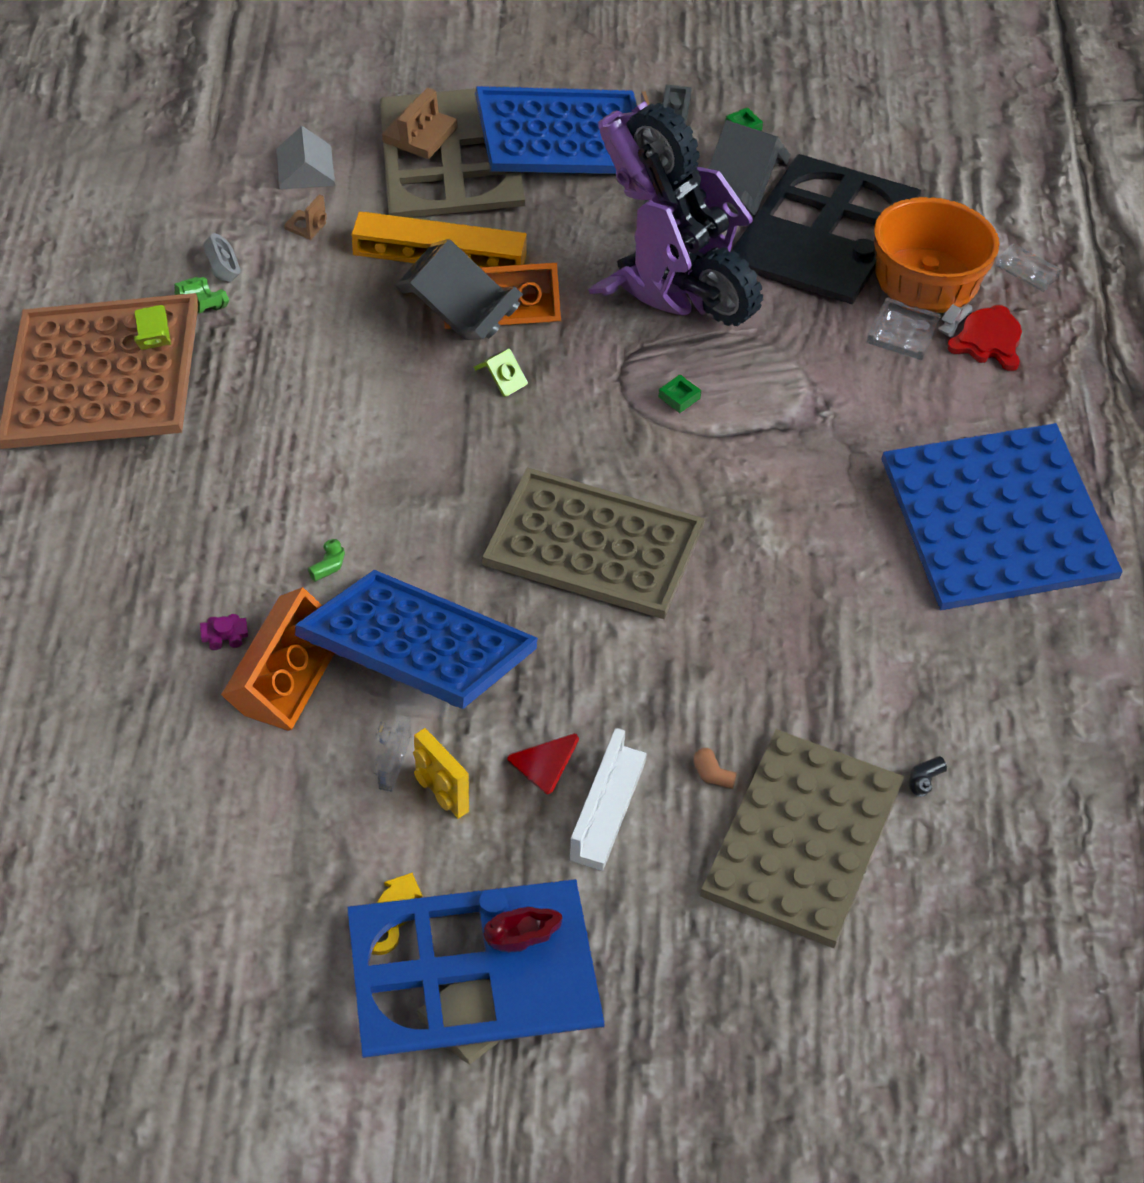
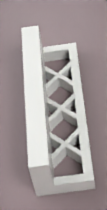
[570,728,647,871]

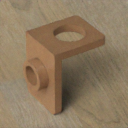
[284,194,327,240]

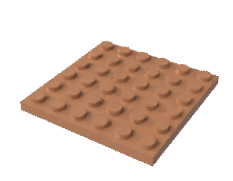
[0,293,198,449]

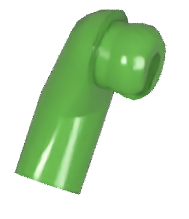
[308,539,345,582]

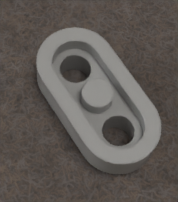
[204,233,241,282]

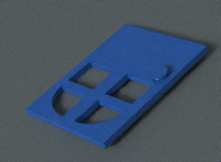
[348,879,604,1058]

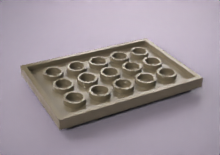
[482,467,705,619]
[700,729,904,948]

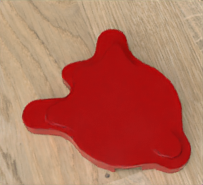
[947,305,1022,371]

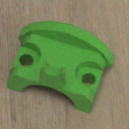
[174,277,229,314]

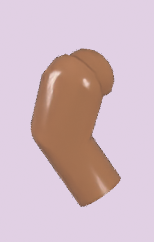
[694,748,737,789]

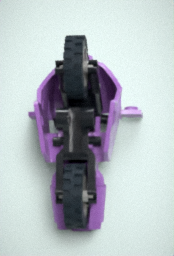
[588,101,763,326]

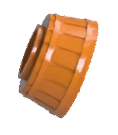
[874,197,1000,313]

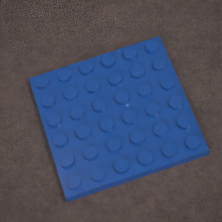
[881,423,1123,611]

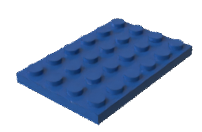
[475,86,637,174]
[295,570,538,709]

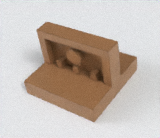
[382,88,458,159]

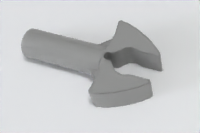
[938,304,973,337]

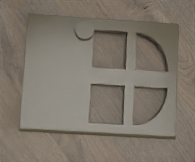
[380,85,525,218]

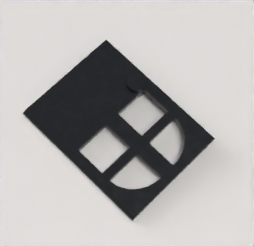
[730,154,921,305]

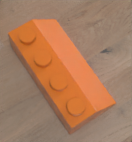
[444,262,561,329]
[221,587,335,731]

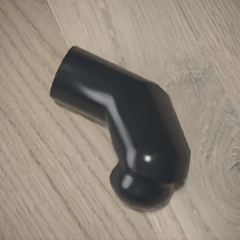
[909,756,947,797]

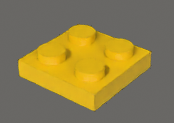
[413,728,469,819]

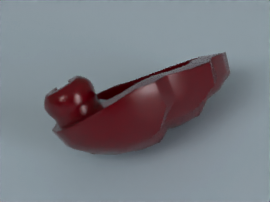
[483,906,562,952]

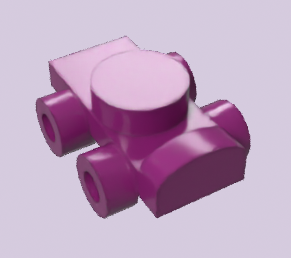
[200,614,248,650]

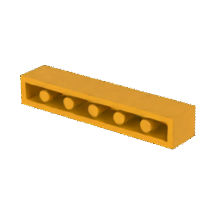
[352,211,527,267]

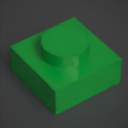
[725,107,763,131]
[658,375,702,413]

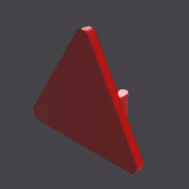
[507,733,579,795]

